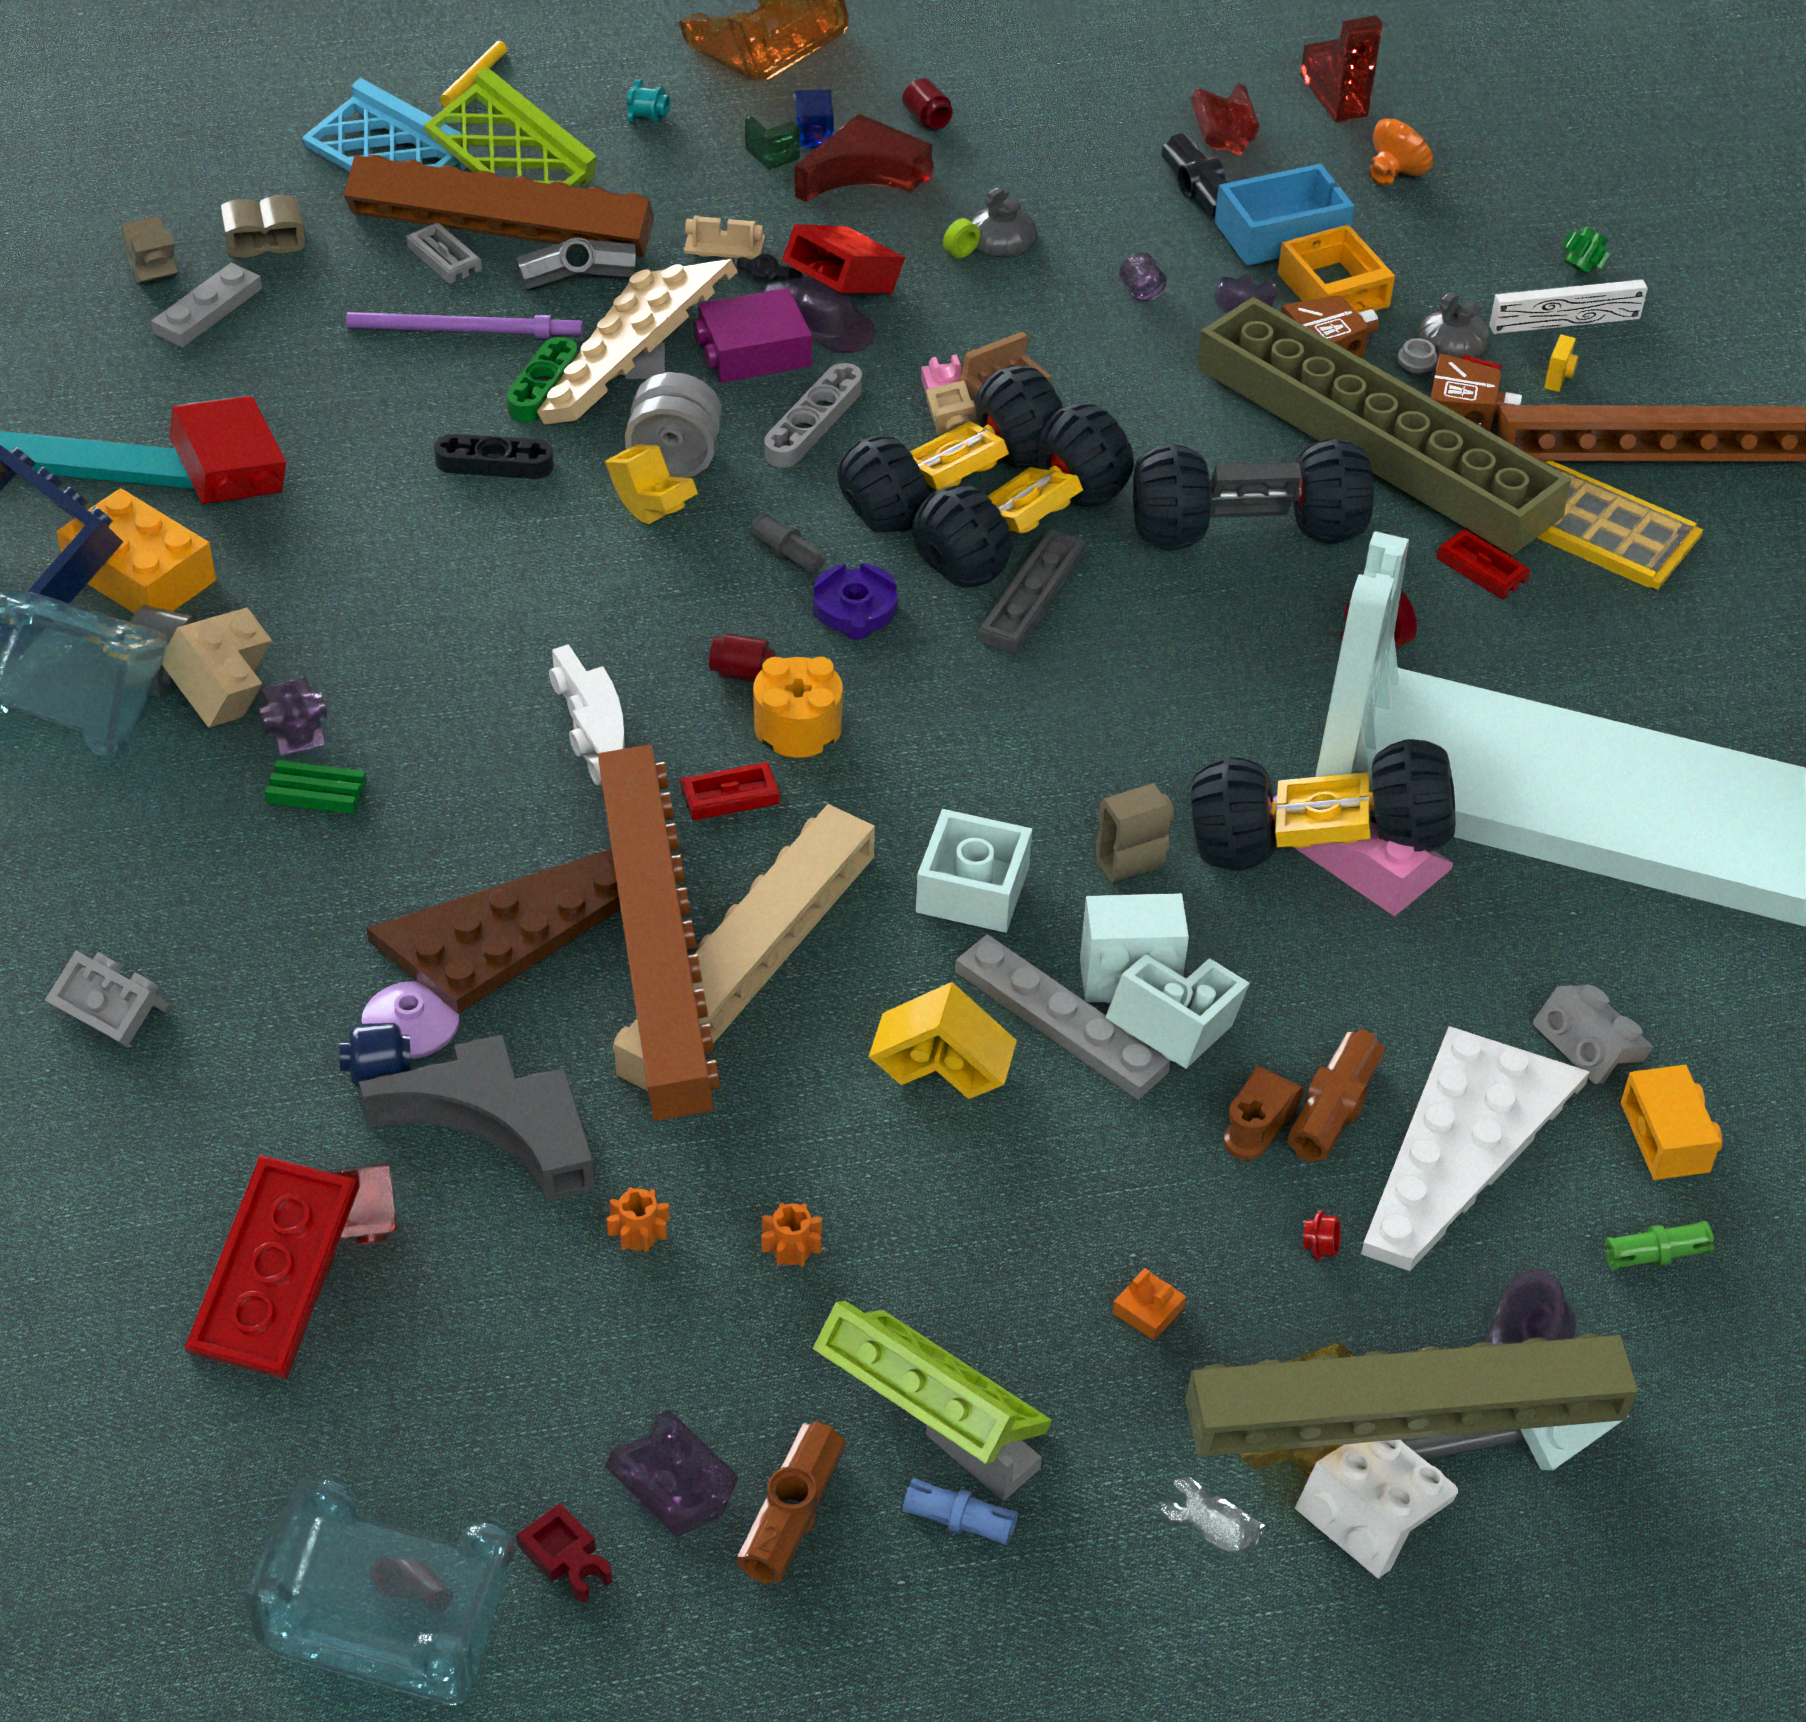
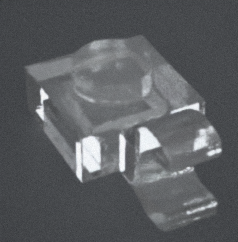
[1160,1477,1265,1552]

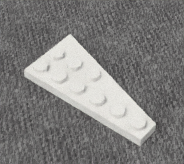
[1361,1026,1590,1271]

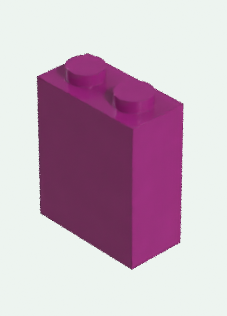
[693,288,812,383]

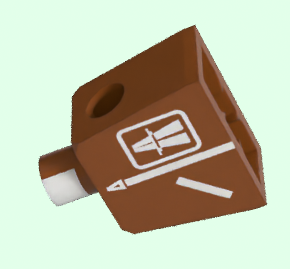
[1281,296,1379,358]
[1431,353,1522,432]

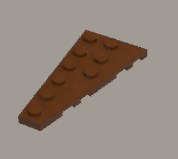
[366,848,621,1014]

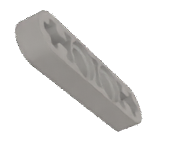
[764,363,862,468]

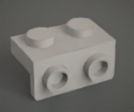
[1533,984,1654,1084]

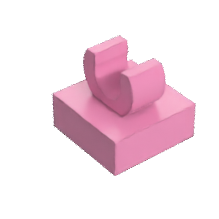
[921,355,962,393]

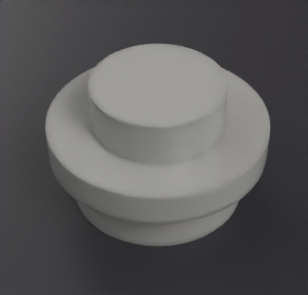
[1398,338,1438,374]

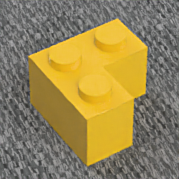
[868,982,1017,1099]

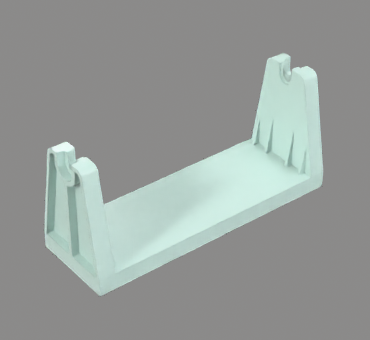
[1315,531,1806,927]

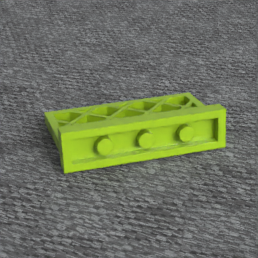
[424,67,597,187]
[812,1301,1052,1464]

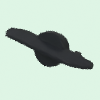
[729,254,803,282]

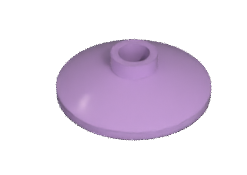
[362,981,460,1059]

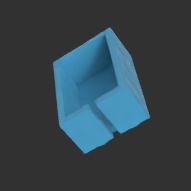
[1214,163,1355,266]

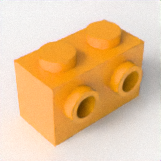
[1620,1065,1723,1180]

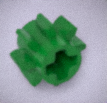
[1561,226,1611,274]

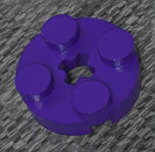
[813,564,898,640]

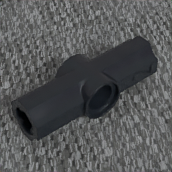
[1162,133,1227,217]

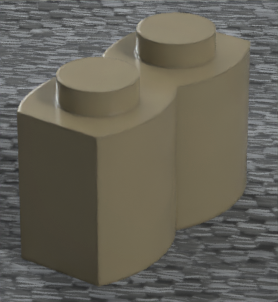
[221,195,306,258]
[1096,783,1174,884]

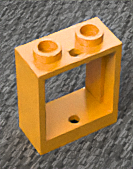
[1277,224,1395,313]

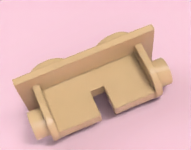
[684,215,765,260]

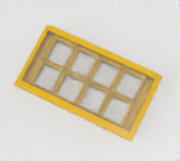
[1537,461,1703,590]

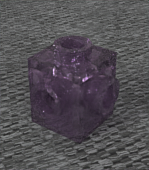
[258,677,327,756]

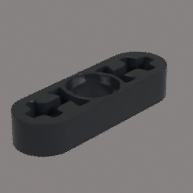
[434,434,554,479]

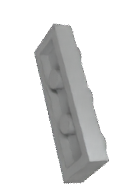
[151,262,262,348]

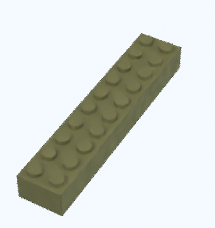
[1198,297,1571,556]

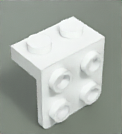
[1295,1440,1458,1579]

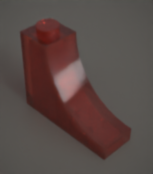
[1300,15,1383,123]
[795,114,934,202]

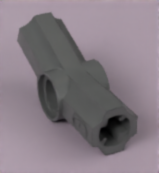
[515,237,636,290]

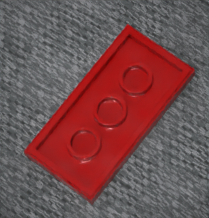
[185,1155,360,1380]

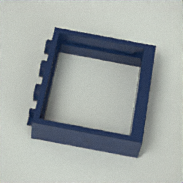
[0,445,123,660]

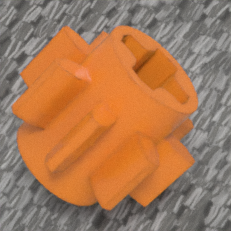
[606,1187,670,1252]
[761,1202,823,1267]

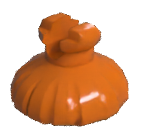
[1369,118,1434,186]

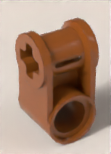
[1223,1065,1304,1160]

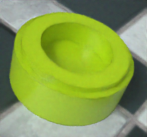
[943,218,980,259]

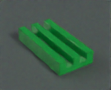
[264,760,367,814]

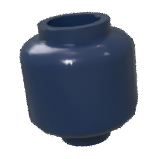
[339,1023,411,1088]

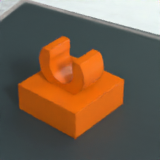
[1112,1268,1187,1341]

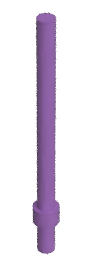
[346,312,583,339]

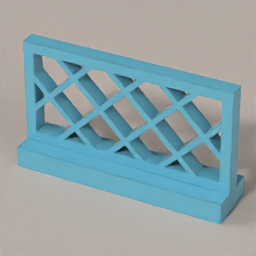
[302,78,470,172]

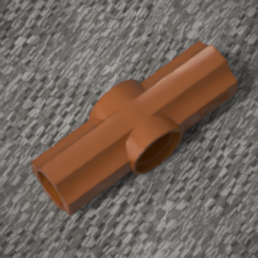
[1287,1029,1386,1163]
[737,1421,846,1585]

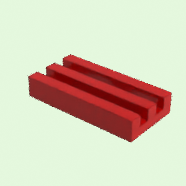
[1436,529,1531,600]
[680,762,780,821]

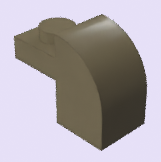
[121,215,178,284]

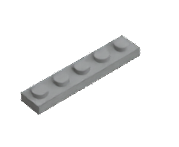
[955,934,1171,1100]

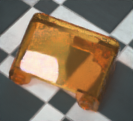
[678,0,849,81]

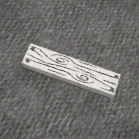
[1489,280,1648,334]

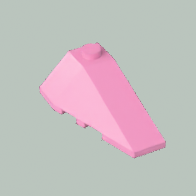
[1273,796,1453,917]

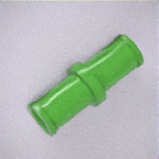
[1604,1221,1714,1271]

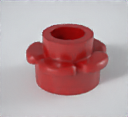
[1303,1210,1341,1261]

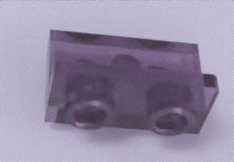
[605,1410,738,1537]

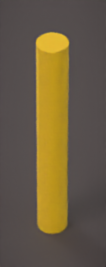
[440,41,508,107]

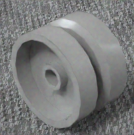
[625,372,722,478]

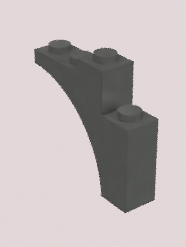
[359,1035,595,1202]

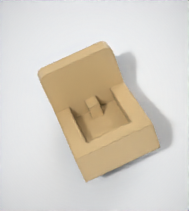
[926,380,977,437]

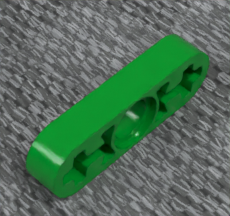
[507,337,578,422]

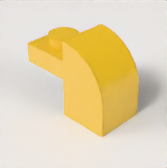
[604,444,698,524]

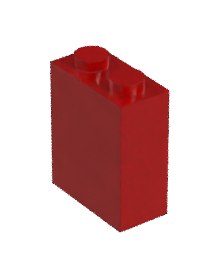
[782,224,906,293]
[169,396,286,504]

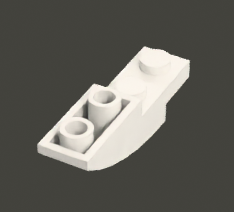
[549,644,625,786]

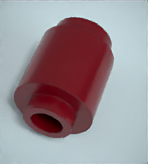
[902,78,953,129]
[709,633,776,682]

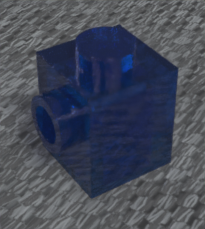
[794,90,834,149]

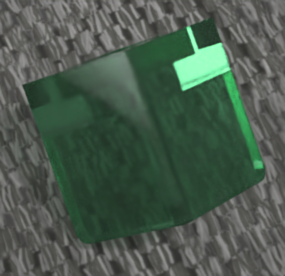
[745,117,800,170]

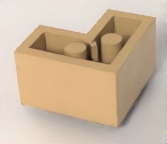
[159,607,272,728]

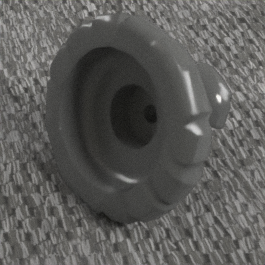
[970,188,1037,257]
[1416,292,1490,359]

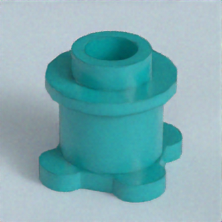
[626,79,671,124]

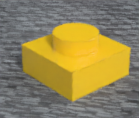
[1544,334,1579,392]

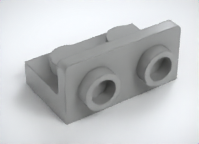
[45,951,169,1047]

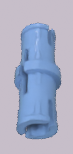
[903,1478,1018,1546]

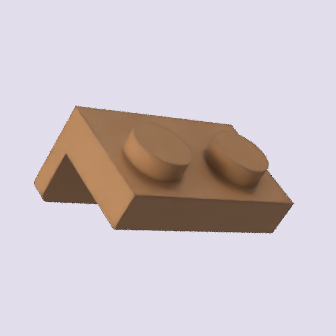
[959,332,1051,399]

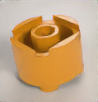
[753,657,843,758]

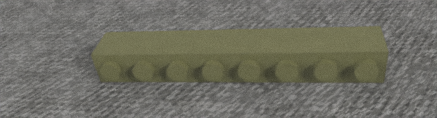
[1185,1333,1639,1457]

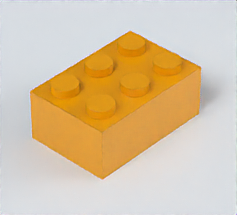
[56,488,216,614]

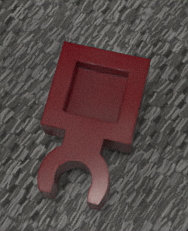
[516,1503,612,1603]

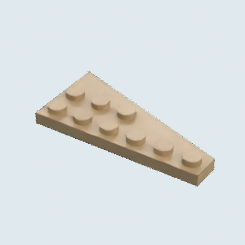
[537,259,738,425]

